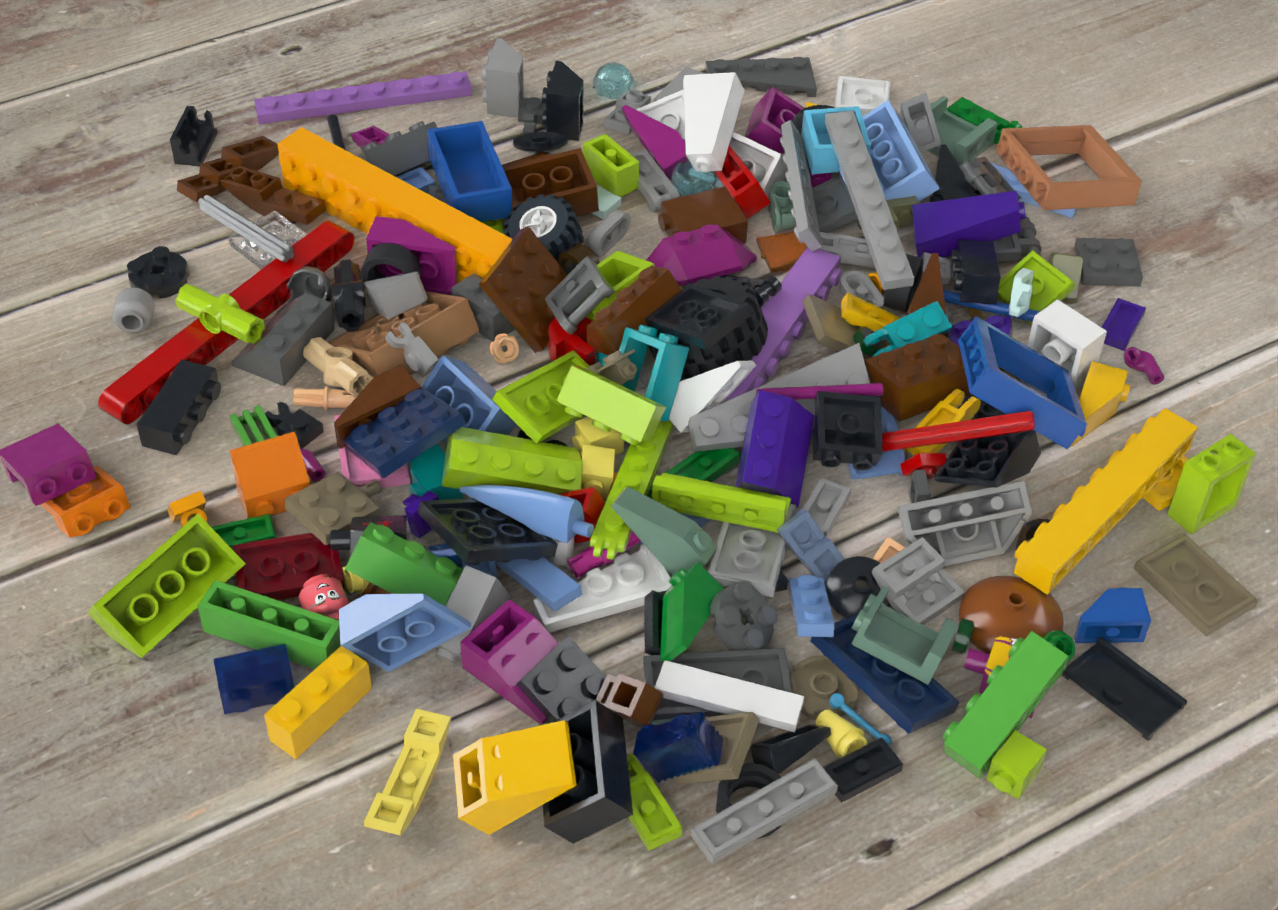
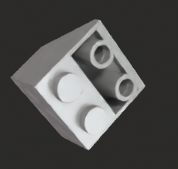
[482,38,524,117]

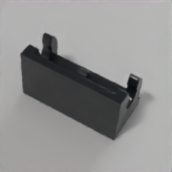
[170,106,218,167]

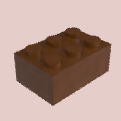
[502,148,599,217]
[865,333,973,421]

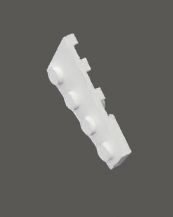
[533,544,671,633]

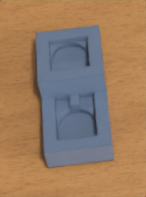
[776,509,845,584]

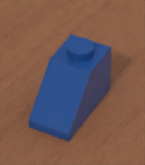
[1074,587,1151,643]

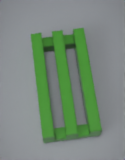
[230,405,277,446]

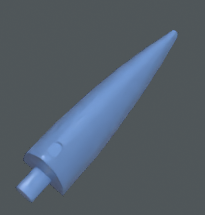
[460,485,594,543]

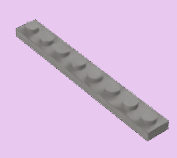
[825,110,914,290]

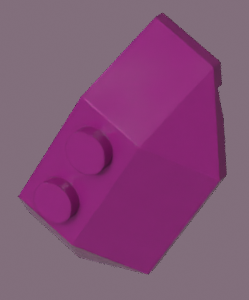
[646,225,757,286]

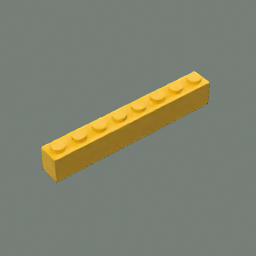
[1014,408,1198,595]

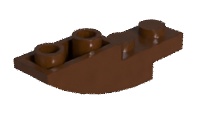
[220,166,327,228]

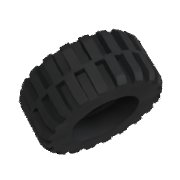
[648,276,768,382]

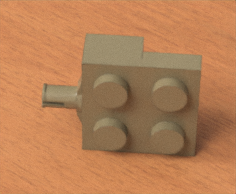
[285,471,382,545]

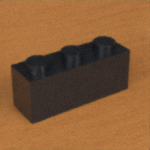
[950,239,1001,305]
[137,359,221,455]

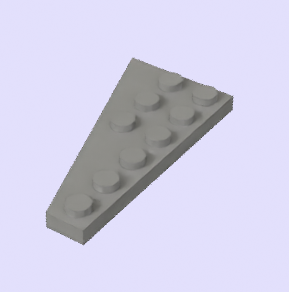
[688,343,874,452]

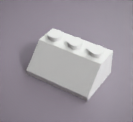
[688,132,788,197]

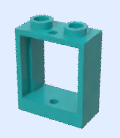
[619,324,689,422]

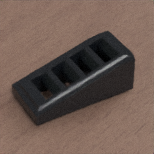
[750,724,832,774]

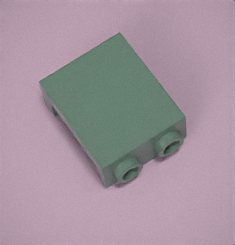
[926,96,997,167]
[851,586,959,685]

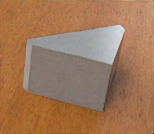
[363,272,428,319]

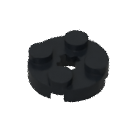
[127,246,189,298]

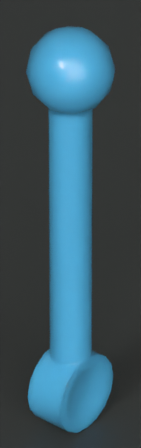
[829,693,892,746]

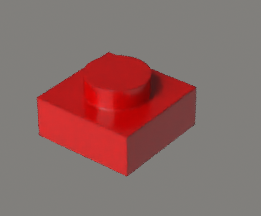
[900,453,947,479]

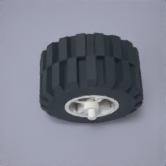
[504,194,584,261]

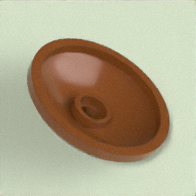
[959,576,1064,654]

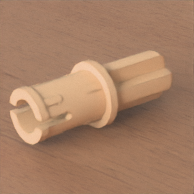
[293,386,356,411]

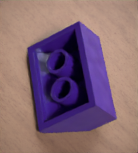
[735,390,815,508]

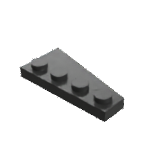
[705,57,817,97]

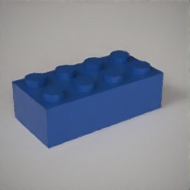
[427,121,512,222]

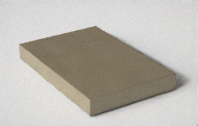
[1134,534,1258,636]

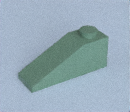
[611,486,717,575]

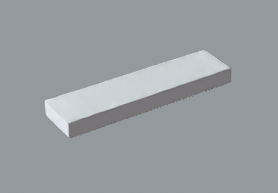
[655,660,805,732]

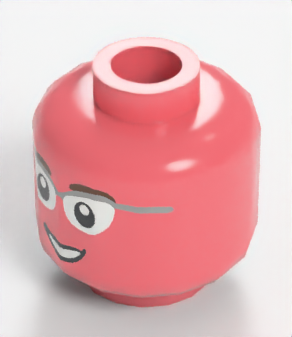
[299,574,350,620]

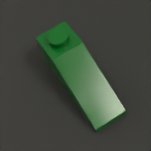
[660,562,724,663]

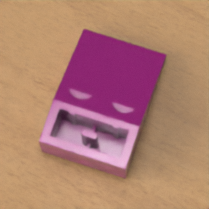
[460,599,559,725]

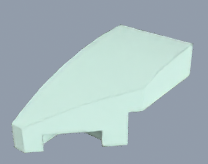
[1009,268,1034,317]

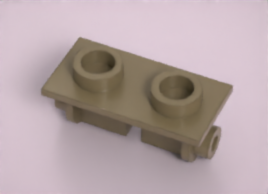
[587,349,637,385]

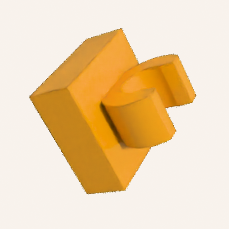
[167,490,207,528]

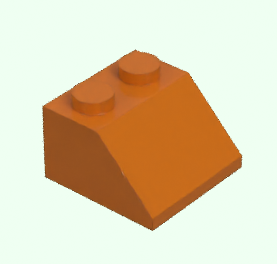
[229,432,310,518]

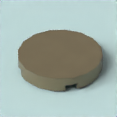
[790,655,859,719]

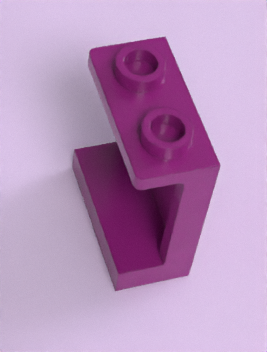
[0,423,96,506]

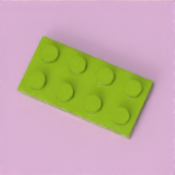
[492,350,590,444]

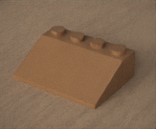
[328,291,480,377]

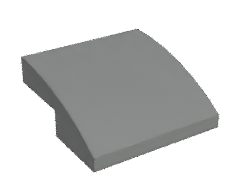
[872,537,965,625]

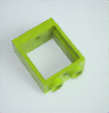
[576,250,655,321]
[1167,433,1256,535]

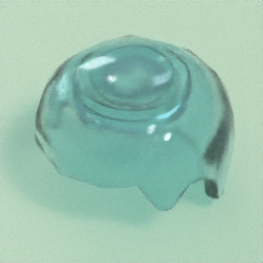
[593,62,634,99]
[671,160,716,196]

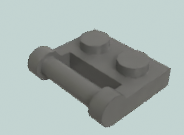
[545,256,615,335]

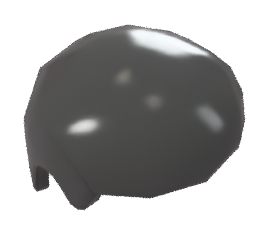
[286,266,332,303]

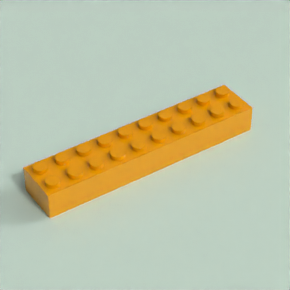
[277,127,513,283]

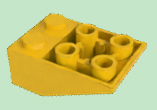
[453,720,576,835]

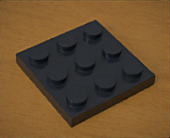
[418,498,558,565]

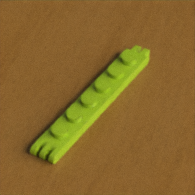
[590,419,675,560]

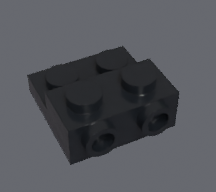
[812,391,882,470]

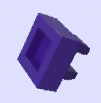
[402,491,439,539]

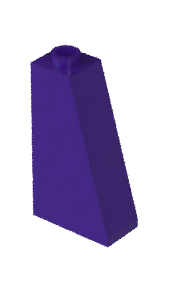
[912,191,1026,258]

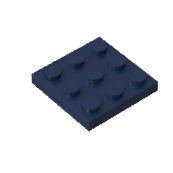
[343,388,466,479]

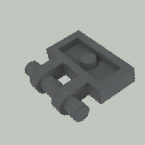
[960,157,1021,201]
[991,216,1041,262]

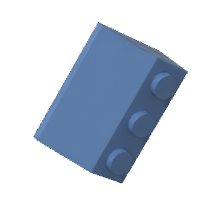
[421,355,516,443]

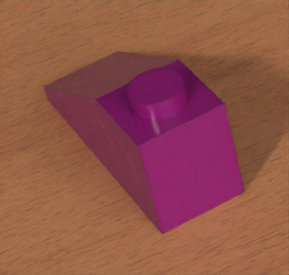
[621,105,692,180]

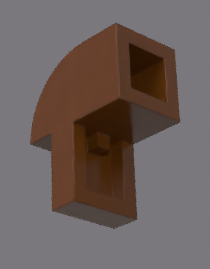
[596,673,664,730]

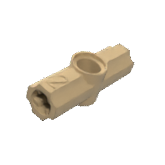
[303,337,374,397]

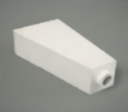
[683,72,745,172]

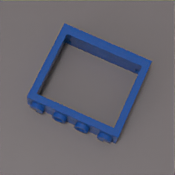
[958,316,1087,449]

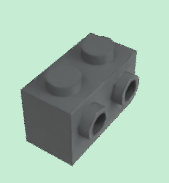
[452,273,515,342]

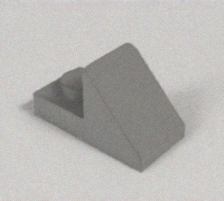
[900,93,942,153]

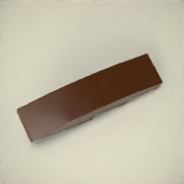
[177,136,279,202]

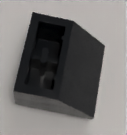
[542,61,584,141]

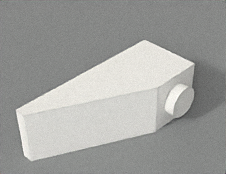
[669,361,756,433]

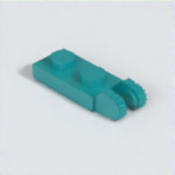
[863,301,952,357]

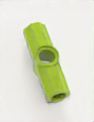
[175,284,265,344]

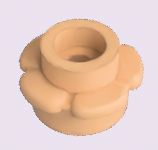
[489,333,519,364]

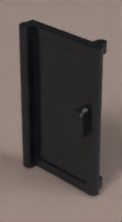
[1062,637,1187,741]

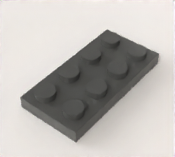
[643,648,792,721]

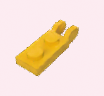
[904,389,981,456]

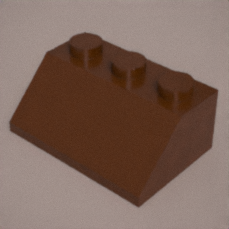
[587,266,681,355]

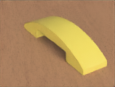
[364,708,451,836]

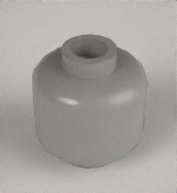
[112,288,155,333]

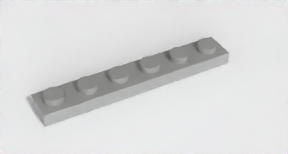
[780,120,822,252]

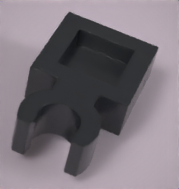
[265,402,324,449]

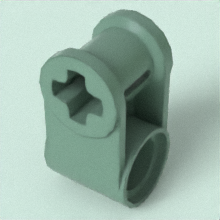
[768,181,797,234]

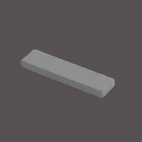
[691,758,838,865]

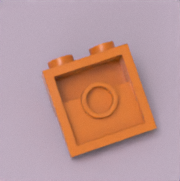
[41,465,131,538]

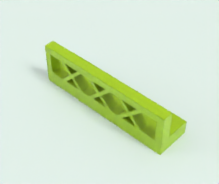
[652,472,791,532]

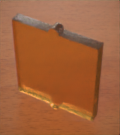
[756,232,808,273]

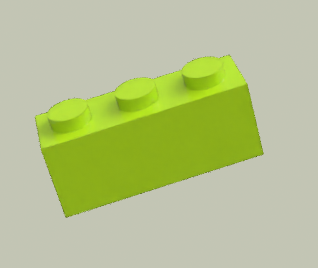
[557,366,666,445]

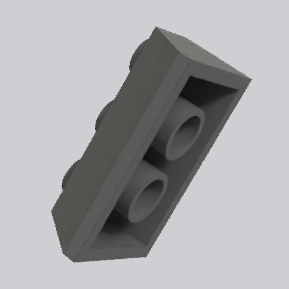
[231,293,335,386]

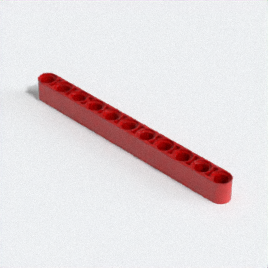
[98,221,355,424]

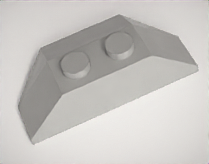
[898,481,1032,567]

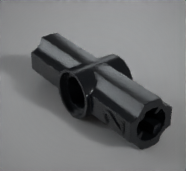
[332,259,366,332]

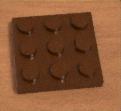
[479,226,567,353]

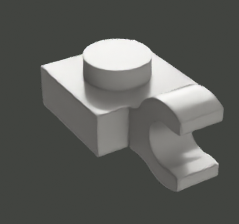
[385,322,439,377]

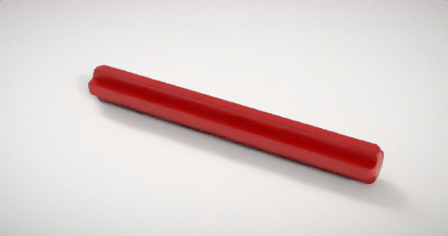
[882,411,1035,452]

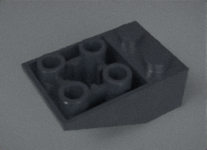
[935,418,1041,488]

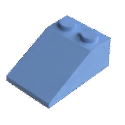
[339,594,471,672]

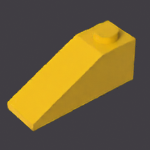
[1070,361,1131,447]

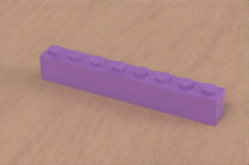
[723,247,842,403]

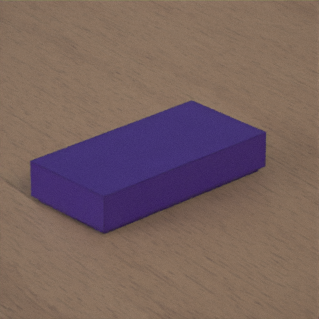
[1101,298,1146,351]

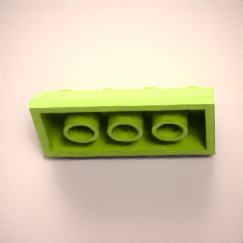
[442,427,583,494]
[87,514,246,658]

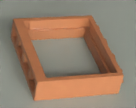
[996,125,1142,210]

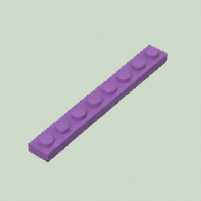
[254,71,472,124]

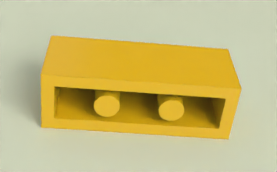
[264,646,372,759]

